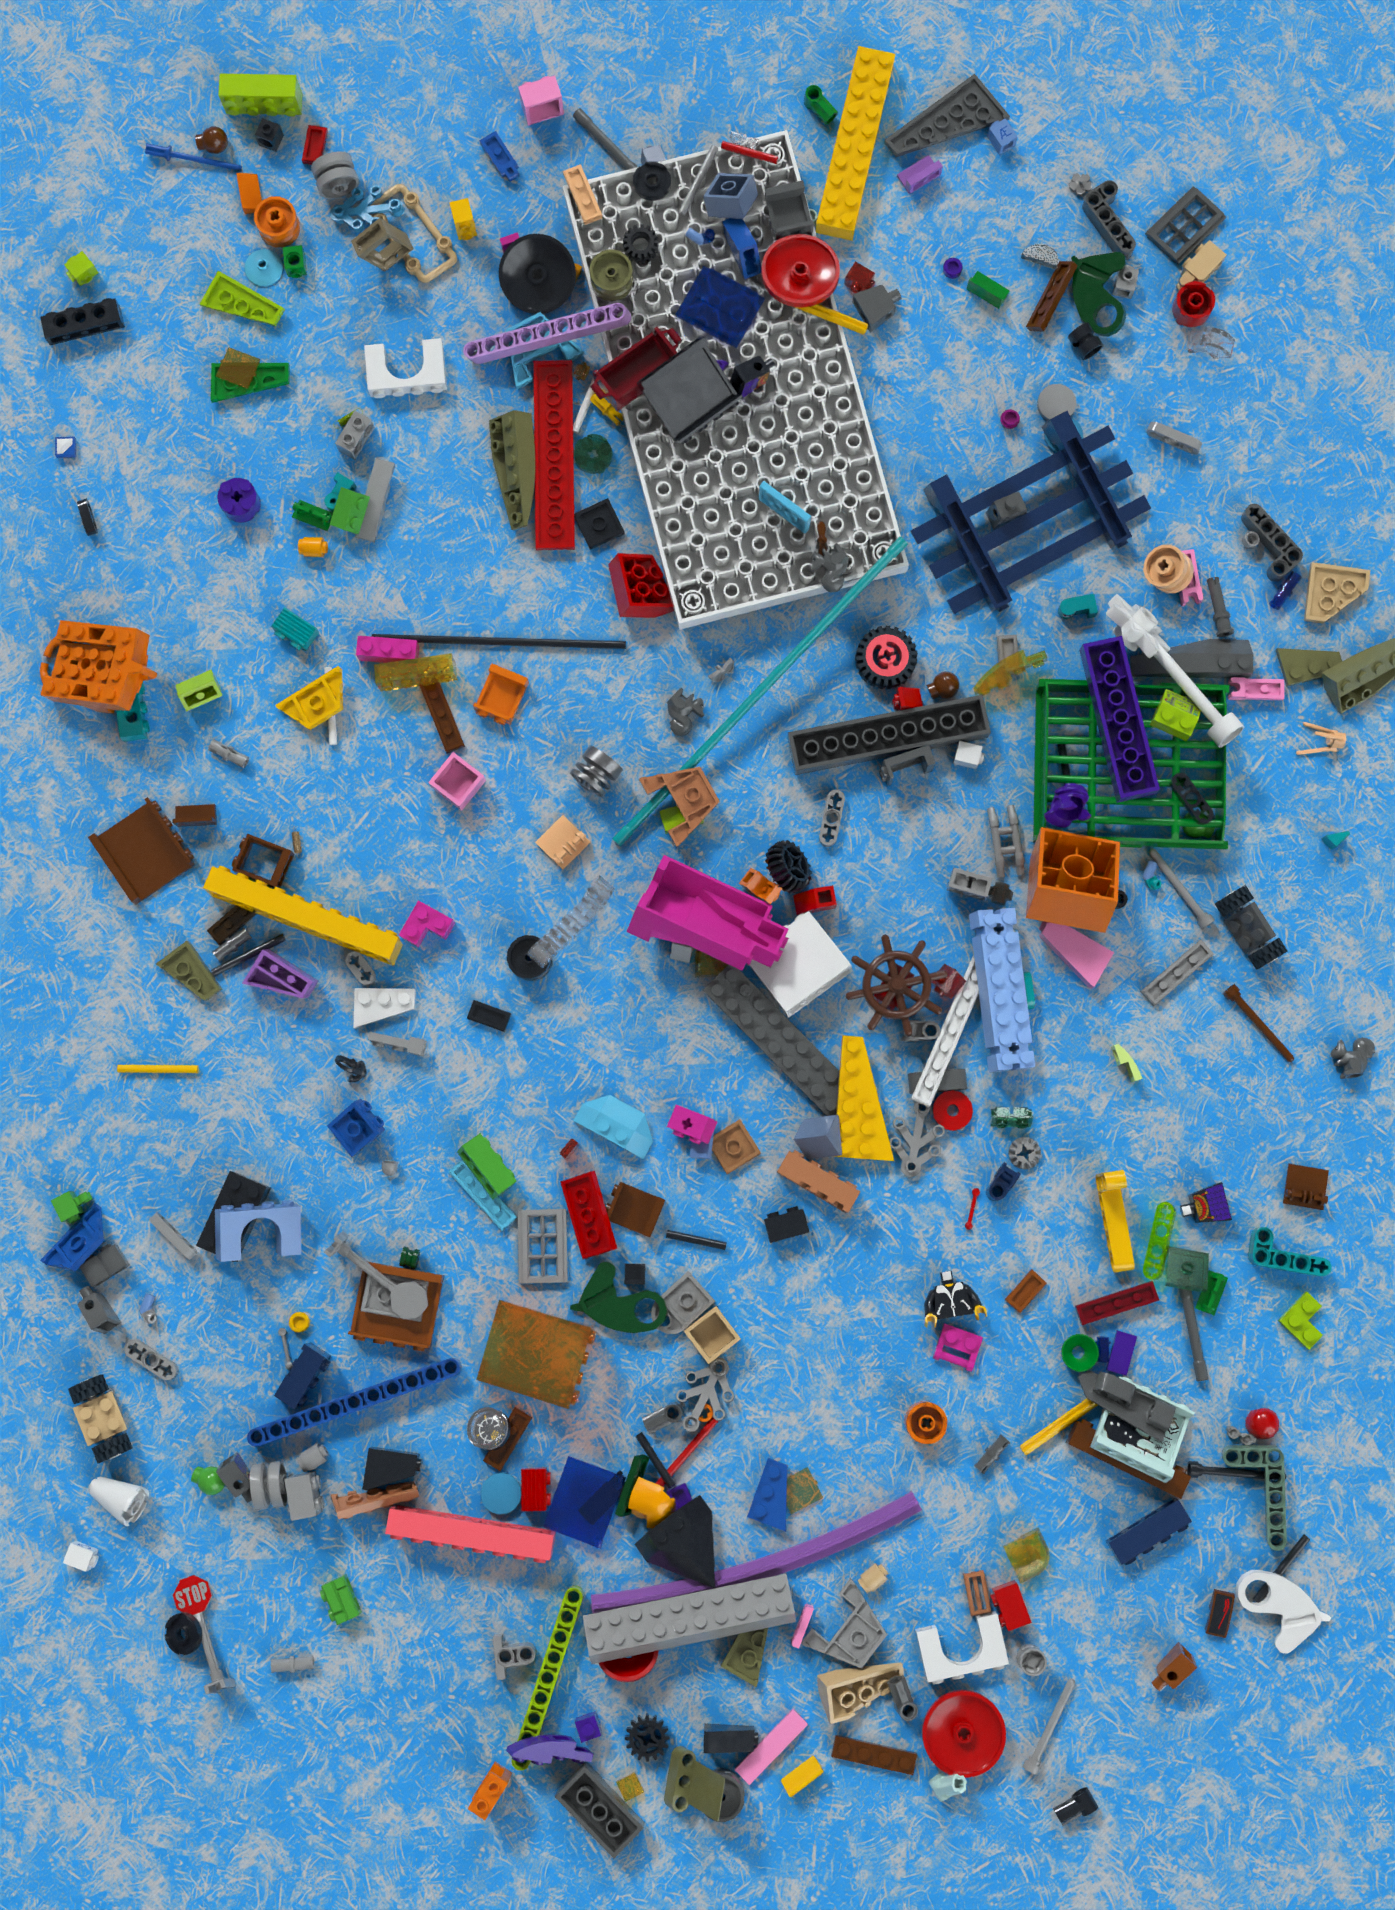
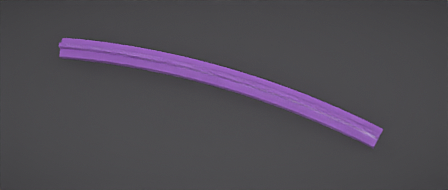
[591,1491,922,1613]

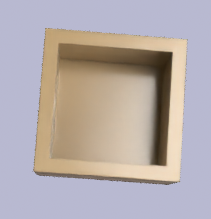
[684,1306,741,1364]

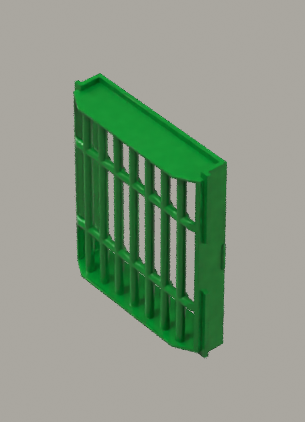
[1033,679,1229,850]

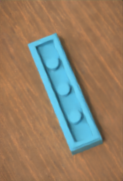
[448,1159,518,1231]

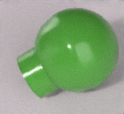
[1182,810,1215,839]
[191,1466,225,1495]

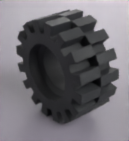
[623,224,658,264]

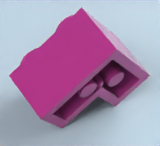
[399,900,455,948]

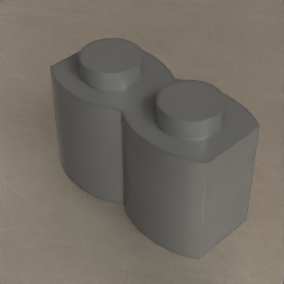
[80,1243,130,1287]

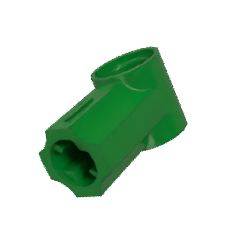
[804,85,838,125]

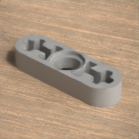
[1146,422,1202,454]
[819,790,845,847]
[149,1212,198,1260]
[124,1339,178,1380]

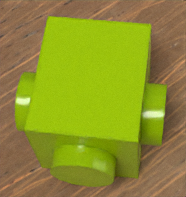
[64,251,99,287]

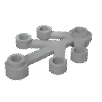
[889,1102,945,1177]
[676,1358,734,1432]

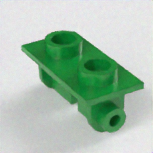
[292,500,333,532]
[1195,1270,1228,1316]

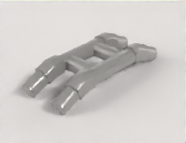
[987,805,1025,878]

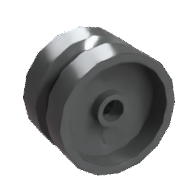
[705,1768,745,1822]

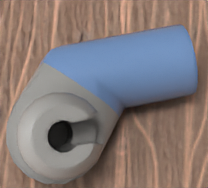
[139,1293,157,1324]

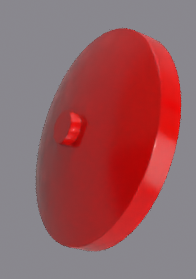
[761,234,840,308]
[922,1690,1006,1778]

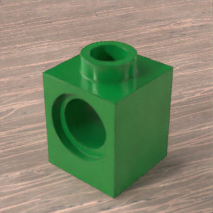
[283,245,307,278]

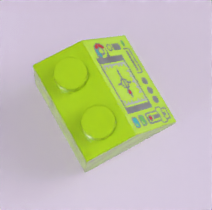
[1150,689,1201,741]

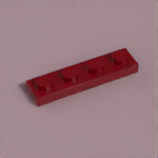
[1075,1281,1159,1325]

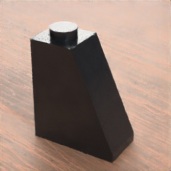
[362,1447,422,1490]
[703,1723,758,1753]

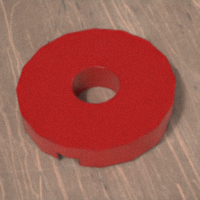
[932,1090,973,1131]

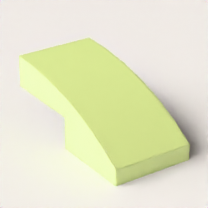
[1111,1044,1143,1082]

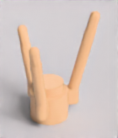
[1296,722,1346,755]

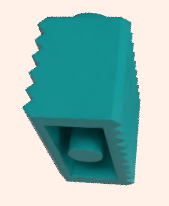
[271,607,320,651]

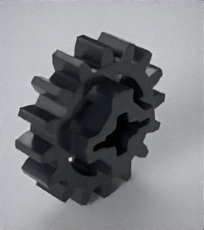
[625,1713,670,1762]

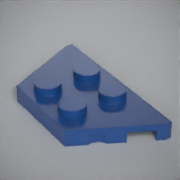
[40,1203,104,1271]

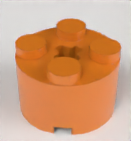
[904,1401,947,1444]

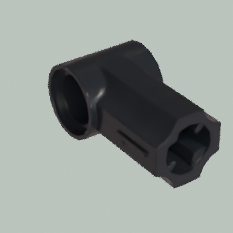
[1053,1787,1098,1826]

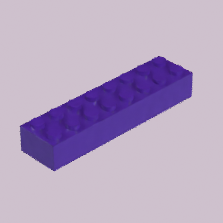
[1079,636,1160,803]

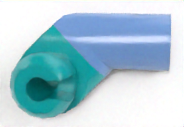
[1143,861,1162,890]

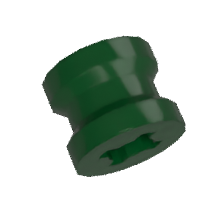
[399,1246,420,1269]

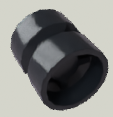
[1068,322,1104,360]

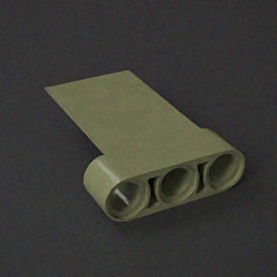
[664,1746,725,1822]

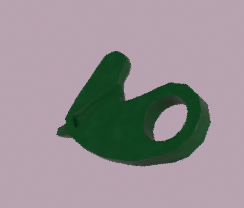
[1071,252,1126,337]
[570,1262,668,1333]

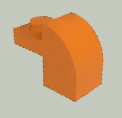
[739,868,782,905]

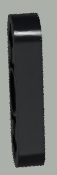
[1170,773,1214,825]

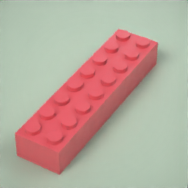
[385,1504,556,1563]

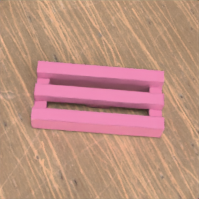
[791,1603,814,1649]

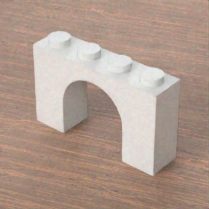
[364,338,447,398]
[915,1611,1009,1684]

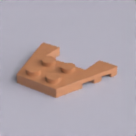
[639,767,720,847]

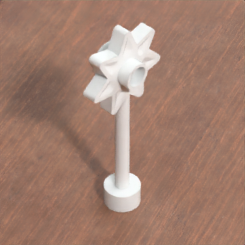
[1106,594,1244,748]

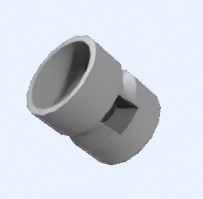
[1016,1644,1047,1676]

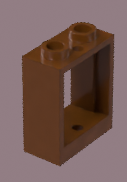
[232,833,295,888]

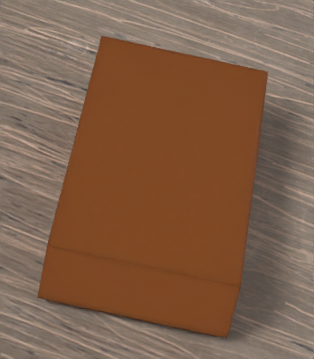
[1004,1269,1047,1313]

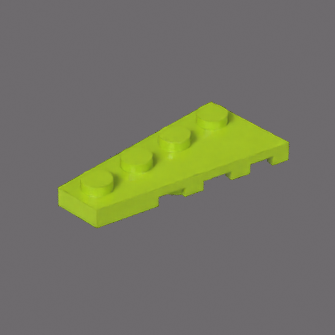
[200,271,285,326]

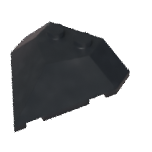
[634,1495,716,1588]

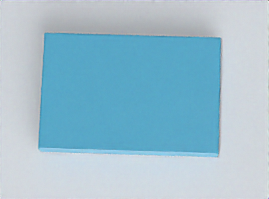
[759,481,811,534]

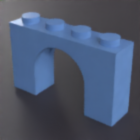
[215,1200,301,1262]

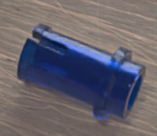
[1095,1336,1111,1362]

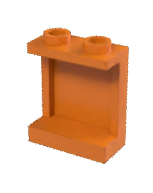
[473,663,529,725]
[468,1761,512,1820]

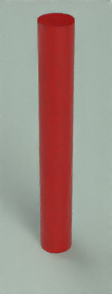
[721,141,779,164]

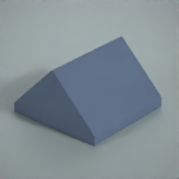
[793,1115,842,1159]

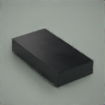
[467,1000,511,1033]

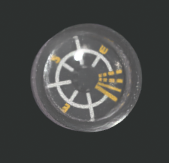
[467,1407,511,1451]

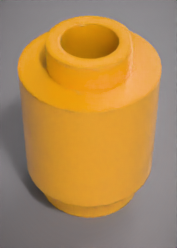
[298,537,328,557]

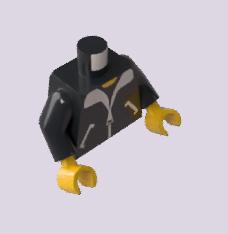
[924,1271,987,1328]

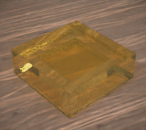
[616,1772,644,1802]

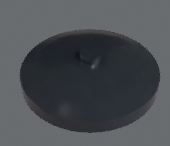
[499,234,576,314]

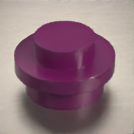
[1000,409,1020,429]

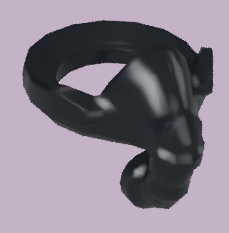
[335,1055,367,1083]

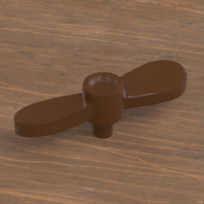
[817,521,827,556]

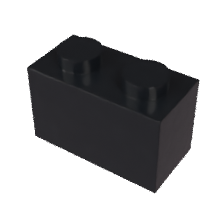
[764,1206,809,1243]

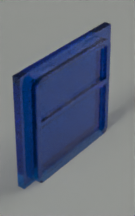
[675,266,765,349]

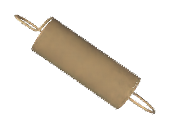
[291,826,302,859]

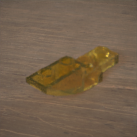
[973,650,1047,695]

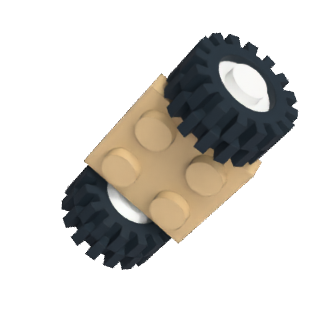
[68,1374,133,1464]

